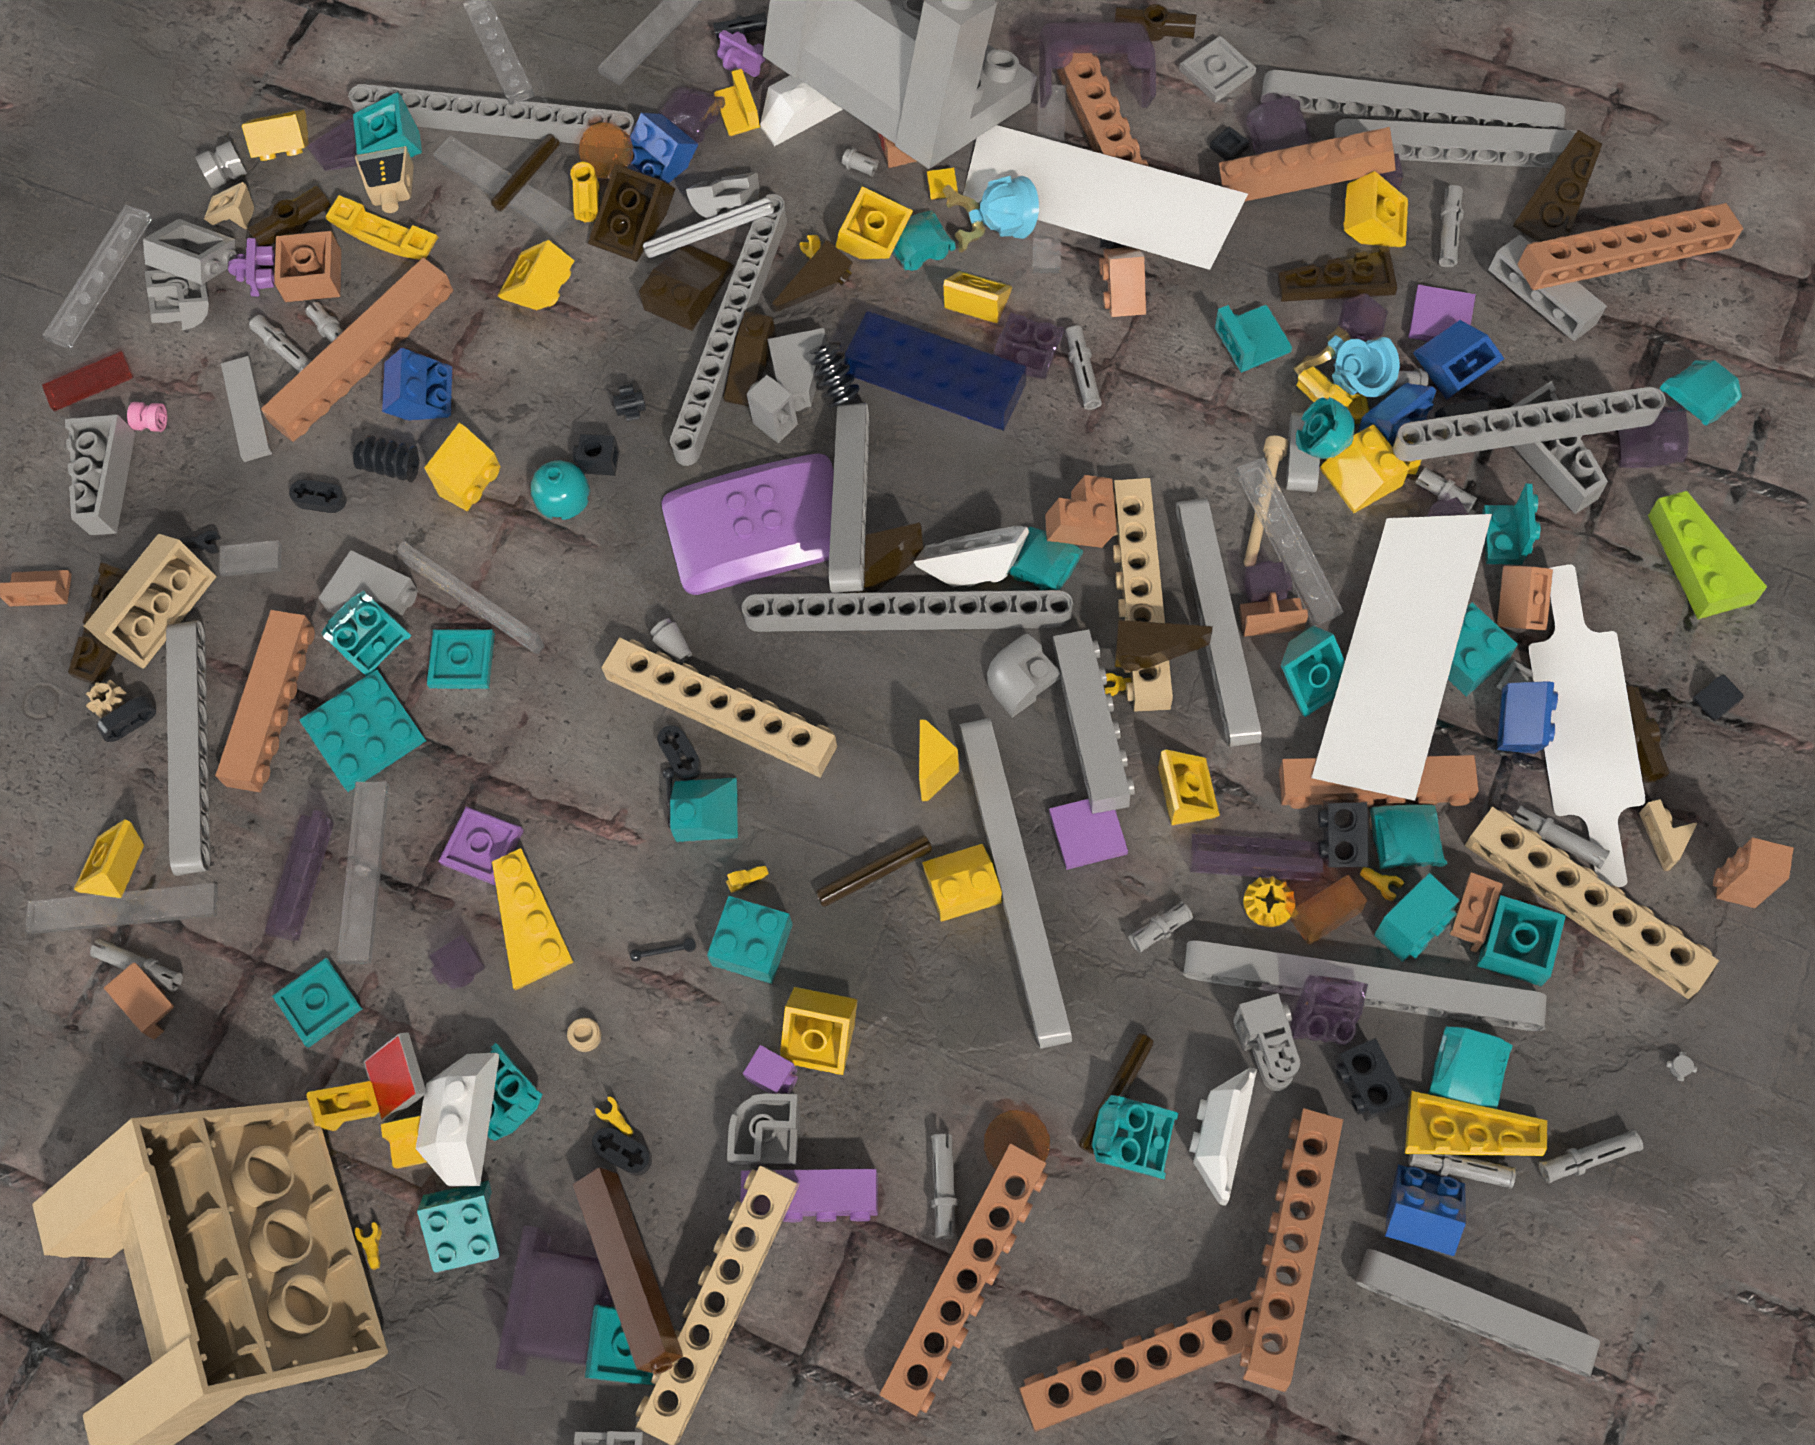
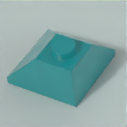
[353,92,422,157]
[1281,625,1345,717]
[670,778,738,842]

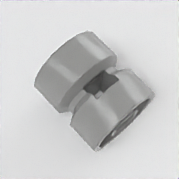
[195,141,247,189]

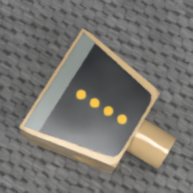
[355,146,414,213]

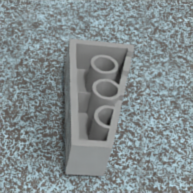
[1497,381,1608,514]

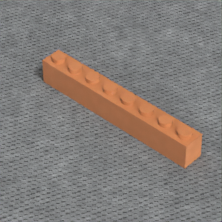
[261,258,453,442]

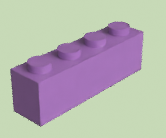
[740,1169,878,1222]

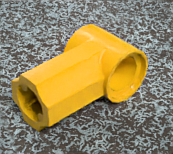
[570,162,600,223]
[1296,366,1354,407]

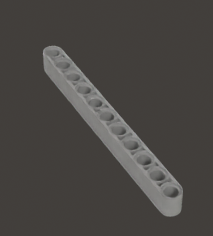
[1261,70,1566,130]
[348,84,635,149]
[670,194,787,466]
[742,590,1073,632]
[959,717,1072,1049]
[1183,941,1547,1031]

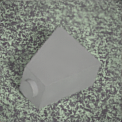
[768,328,827,411]
[318,550,418,615]

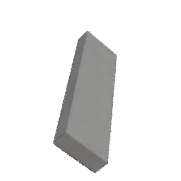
[221,356,272,462]

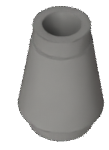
[650,618,692,664]

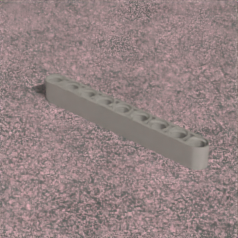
[1334,119,1577,168]
[1393,387,1666,461]
[829,402,870,593]
[1176,497,1261,747]
[166,620,211,876]

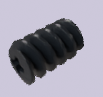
[805,341,860,408]
[353,435,419,483]

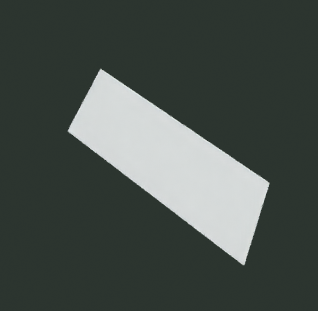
[963,125,1248,270]
[1311,514,1492,801]

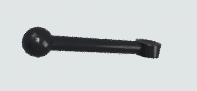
[662,767,675,828]
[630,938,696,962]

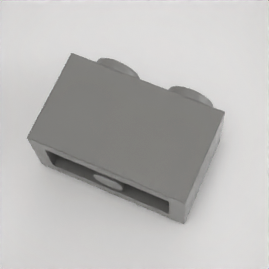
[747,375,798,443]

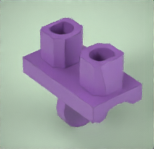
[717,30,766,77]
[228,238,275,296]

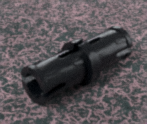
[713,12,767,40]

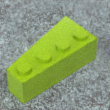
[1648,491,1767,619]

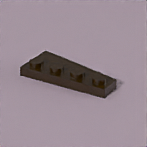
[1513,130,1602,242]
[1278,245,1397,302]
[68,562,128,685]

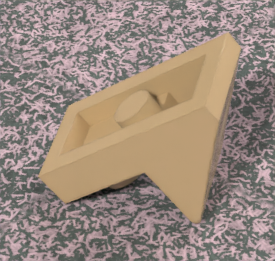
[204,182,254,229]
[1639,799,1697,871]

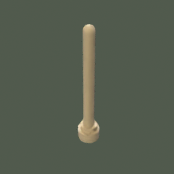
[1244,436,1289,568]

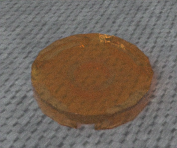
[579,122,633,179]
[984,1110,1050,1170]

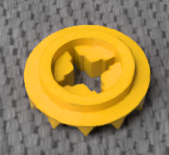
[1243,876,1296,927]

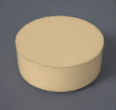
[567,1017,602,1052]

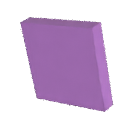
[1408,285,1476,341]
[1049,799,1128,870]
[438,806,524,886]

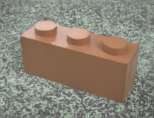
[1713,837,1793,908]

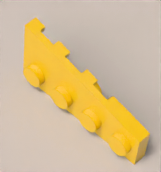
[492,848,574,991]
[1405,1091,1547,1156]

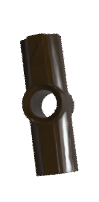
[1113,4,1197,41]
[247,186,331,246]
[1626,686,1670,783]

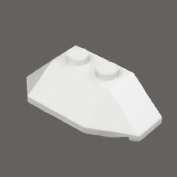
[760,75,843,146]
[914,526,1029,587]
[416,1053,499,1186]
[1189,1067,1257,1206]

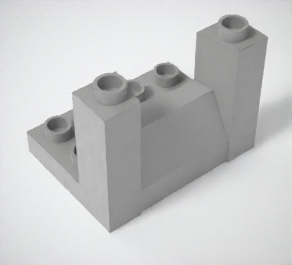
[763,0,1037,169]

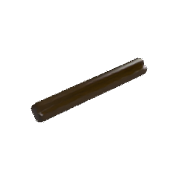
[491,134,560,212]
[816,835,932,907]
[1079,1033,1154,1154]

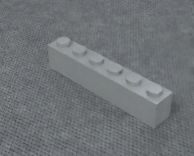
[1053,630,1135,814]

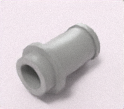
[842,148,879,177]
[1391,368,1428,389]

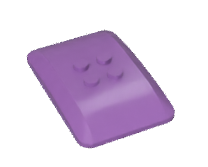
[662,454,834,595]

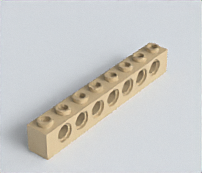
[1113,478,1173,712]
[601,637,837,777]
[1465,807,1719,999]
[636,1166,800,1445]

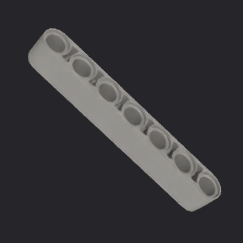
[1356,1249,1600,1377]

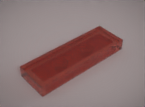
[42,351,134,411]

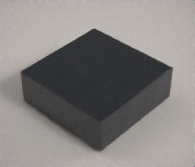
[1210,126,1250,161]

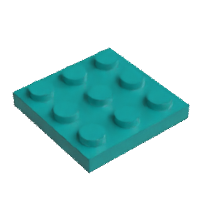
[299,670,426,792]

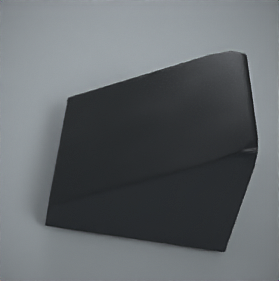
[1693,674,1744,722]

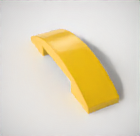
[325,195,438,260]

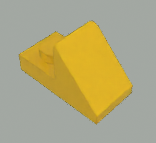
[306,1081,379,1131]

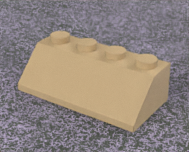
[84,534,217,669]

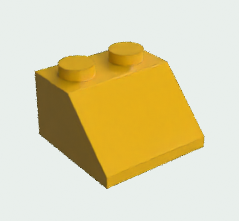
[242,109,309,161]
[1343,171,1408,247]
[836,186,913,259]
[498,240,575,310]
[424,423,501,511]
[1320,424,1409,513]
[922,844,1002,922]
[780,987,858,1075]

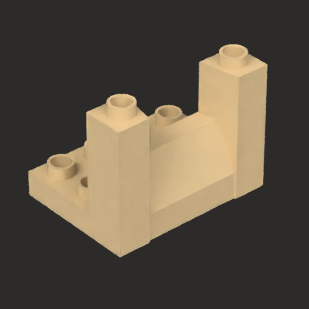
[32,1100,388,1445]

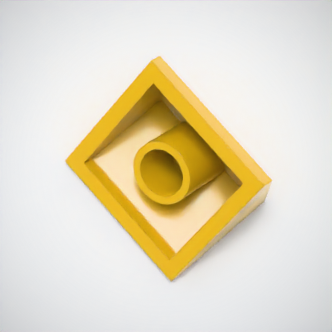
[943,271,1012,324]
[919,720,959,801]
[1158,750,1220,826]
[74,819,144,898]

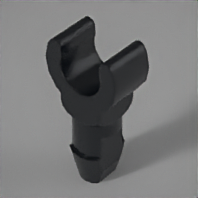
[179,530,221,554]

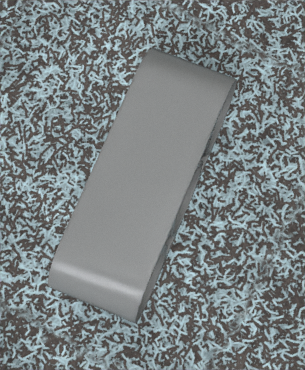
[1285,412,1320,492]

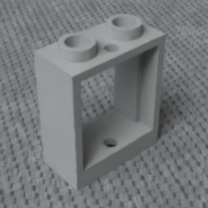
[143,219,237,285]

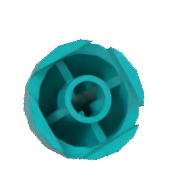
[1296,397,1354,459]
[531,460,590,520]

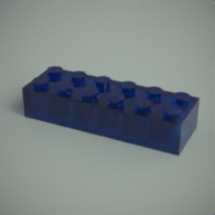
[844,311,1026,431]

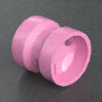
[127,402,167,432]

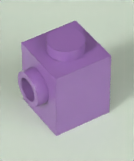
[743,1045,798,1094]

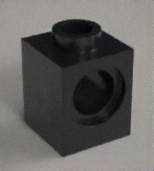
[573,434,620,476]

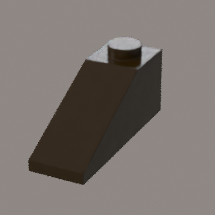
[771,240,853,313]
[724,311,776,407]
[1115,620,1213,671]

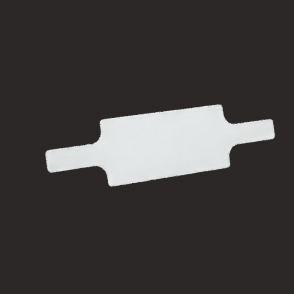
[1528,565,1646,887]

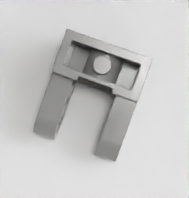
[1233,993,1300,1091]

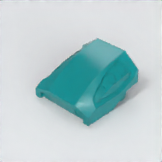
[892,210,956,271]
[1659,360,1742,426]
[1007,527,1083,591]
[321,590,412,676]
[1370,805,1447,869]
[1428,1026,1513,1109]
[487,1043,543,1141]
[1092,1095,1179,1180]

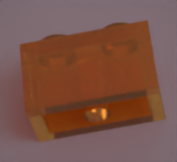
[1290,875,1367,945]

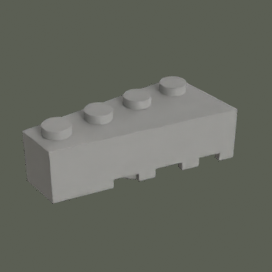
[65,415,136,535]

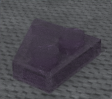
[307,117,357,171]

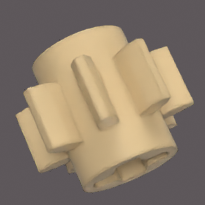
[86,680,127,719]

